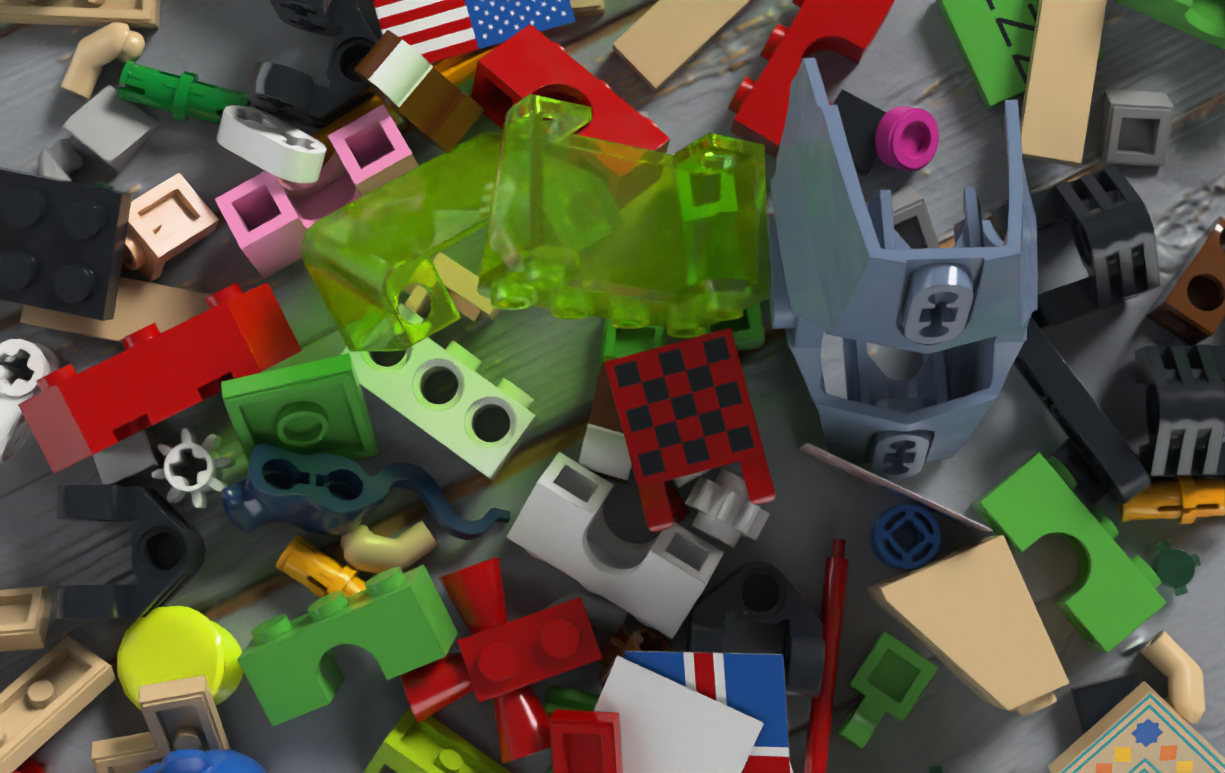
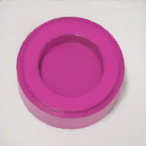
[875,106,939,171]

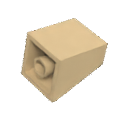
[866,535,1070,716]

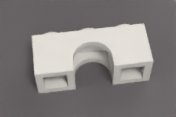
[507,452,724,639]

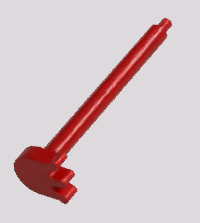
[803,539,849,773]

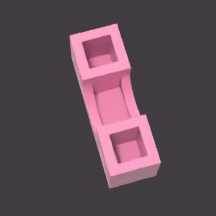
[215,104,429,279]

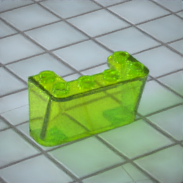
[477,94,770,338]
[301,131,624,352]

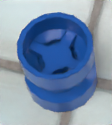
[869,504,941,569]

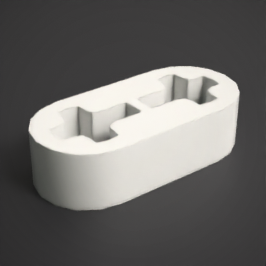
[216,105,327,183]

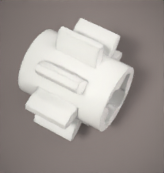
[152,428,236,509]
[685,469,770,548]

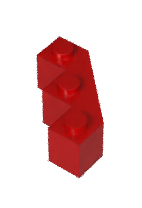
[18,282,302,474]

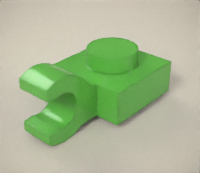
[836,631,939,749]

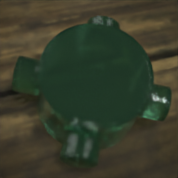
[1151,541,1201,596]

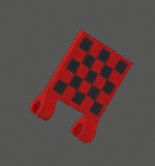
[604,328,776,532]

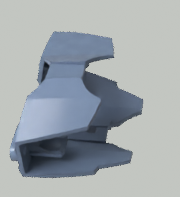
[766,58,1038,480]

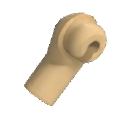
[60,22,145,100]
[340,520,440,574]
[1141,630,1206,724]

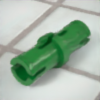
[118,60,252,125]

